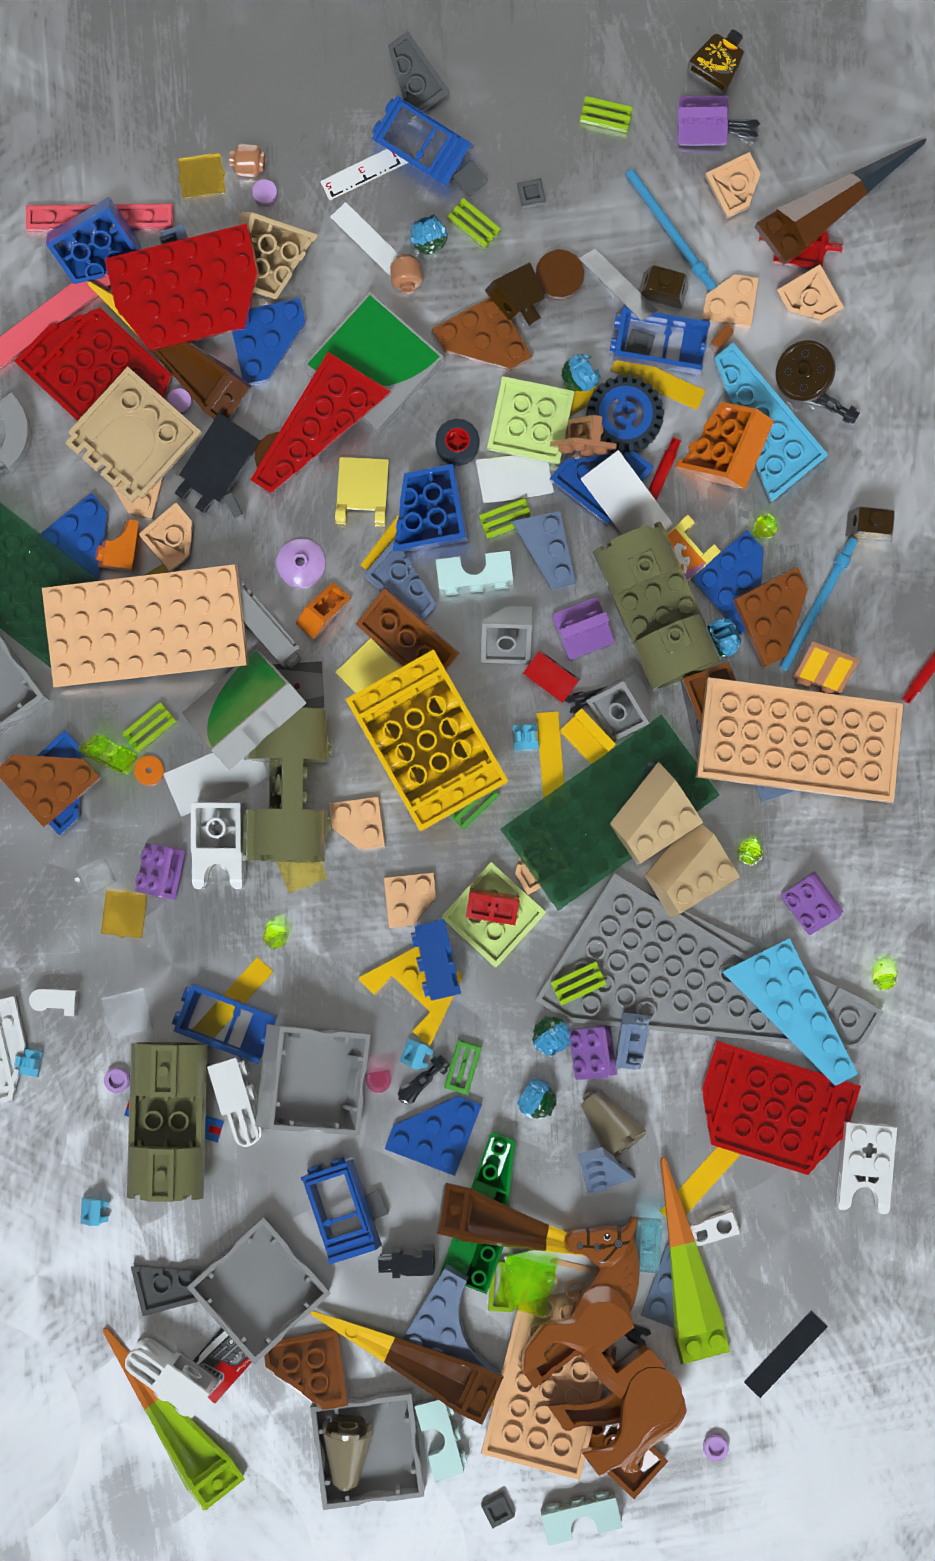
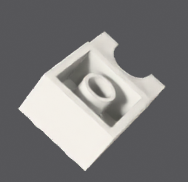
[191,802,246,889]
[207,1057,263,1147]
[836,1121,897,1214]
[125,1337,218,1418]

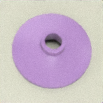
[276,539,326,588]

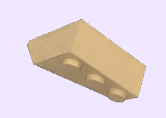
[238,212,318,299]
[610,762,703,865]
[645,824,740,918]

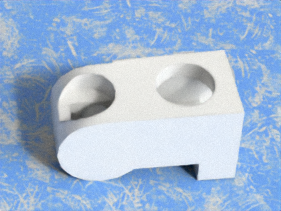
[29,989,79,1016]
[690,1208,740,1246]

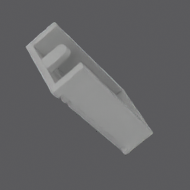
[239,579,303,669]

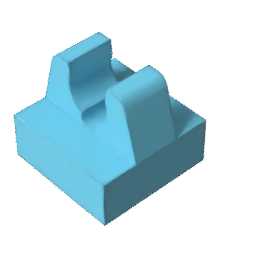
[512,724,539,751]
[400,1038,433,1070]
[14,1049,43,1077]
[81,1198,109,1226]

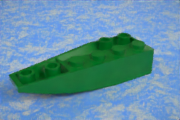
[439,1132,515,1294]

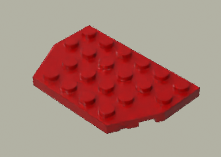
[105,223,259,351]
[14,307,172,421]
[701,1041,861,1175]

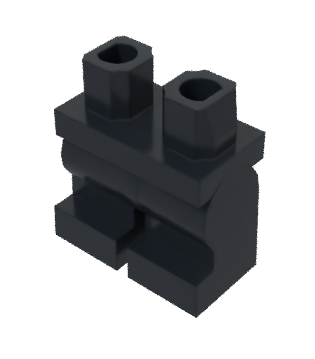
[378,1244,436,1278]

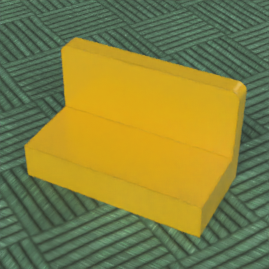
[560,708,616,766]

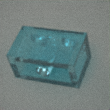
[634,1217,662,1273]

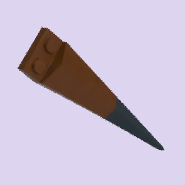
[754,139,927,266]

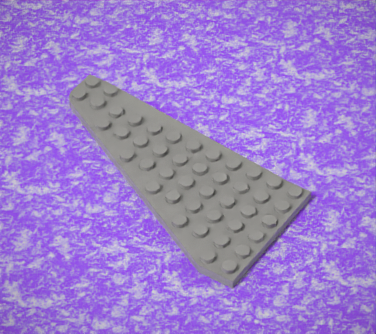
[535,873,883,1049]

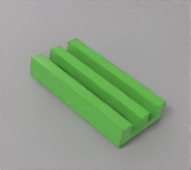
[450,791,499,830]
[444,1039,482,1095]

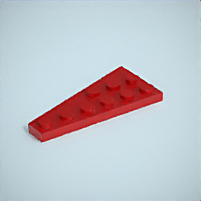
[250,352,392,494]

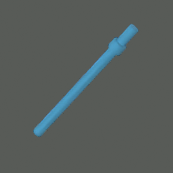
[625,168,717,292]
[779,537,858,672]

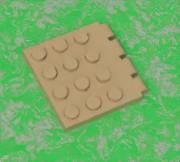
[65,367,202,503]

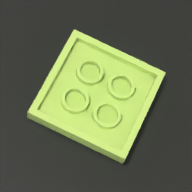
[487,376,575,465]
[440,862,546,968]

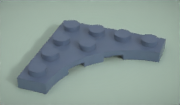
[402,1264,500,1374]

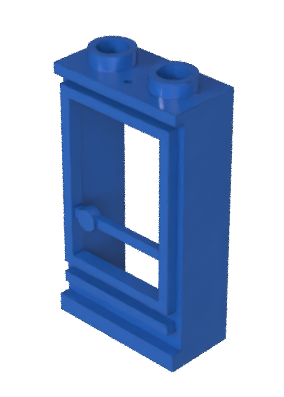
[371,96,475,188]
[609,307,710,376]
[172,983,278,1064]
[301,1157,382,1265]

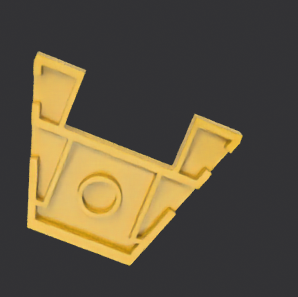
[358,947,463,1047]

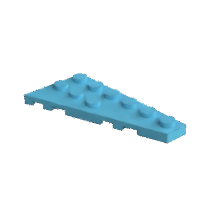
[713,343,828,503]
[722,938,858,1086]

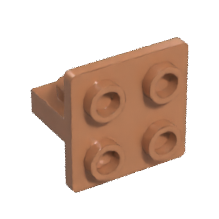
[550,415,616,456]

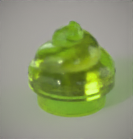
[752,514,779,539]
[738,838,763,865]
[263,923,287,950]
[872,963,898,990]

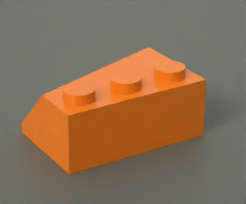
[675,402,774,489]

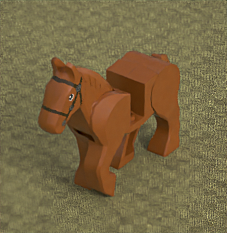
[517,1216,687,1477]

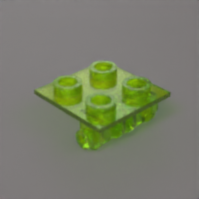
[77,734,138,775]
[494,1254,557,1317]

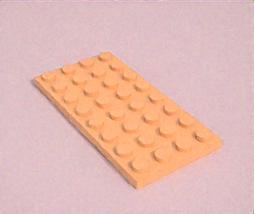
[42,564,249,687]
[696,677,903,803]
[481,1258,614,1480]

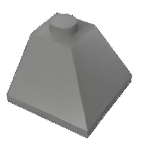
[481,606,532,664]
[586,671,652,742]

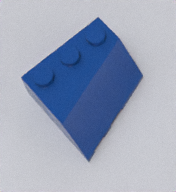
[46,197,142,284]
[393,464,469,552]
[411,919,461,1001]

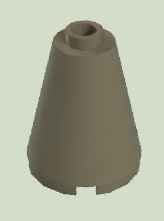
[581,1089,647,1158]
[322,1415,373,1491]

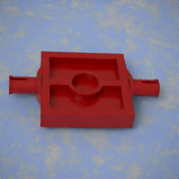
[759,230,843,269]

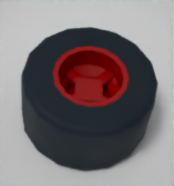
[435,418,480,466]

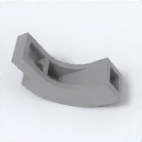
[0,392,32,475]

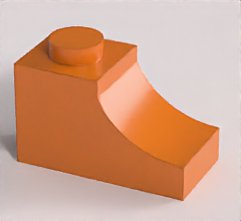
[95,519,139,572]
[295,582,351,639]

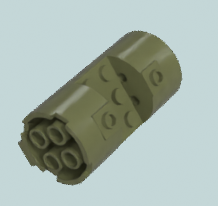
[593,522,722,691]
[242,707,332,863]
[127,1042,208,1202]

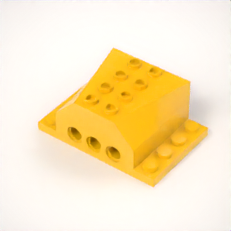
[345,649,509,832]

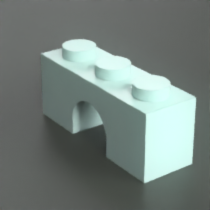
[436,551,513,596]
[415,1397,468,1481]
[541,1490,623,1546]

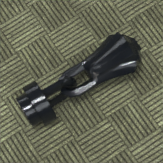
[807,393,860,426]
[397,1054,450,1104]

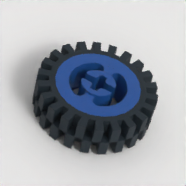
[586,375,664,454]

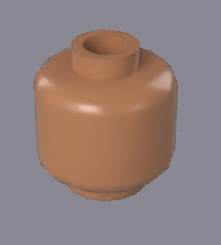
[229,143,266,178]
[390,254,423,293]

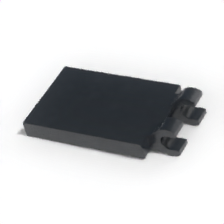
[174,413,261,513]

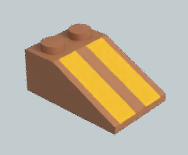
[792,641,860,695]

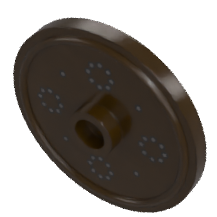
[776,340,836,402]

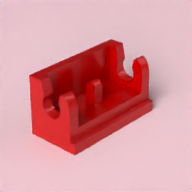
[522,650,581,703]
[466,888,520,925]

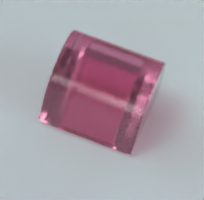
[365,1069,392,1093]

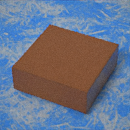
[709,324,734,353]

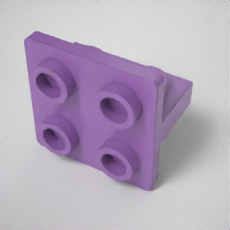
[678,96,729,146]
[552,597,615,660]
[135,843,185,900]
[781,871,844,935]
[569,1025,617,1080]

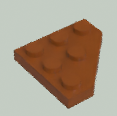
[432,297,532,371]
[732,567,808,667]
[0,755,101,828]
[264,1330,348,1410]

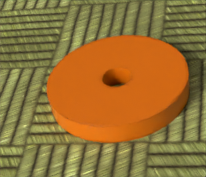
[134,756,164,785]

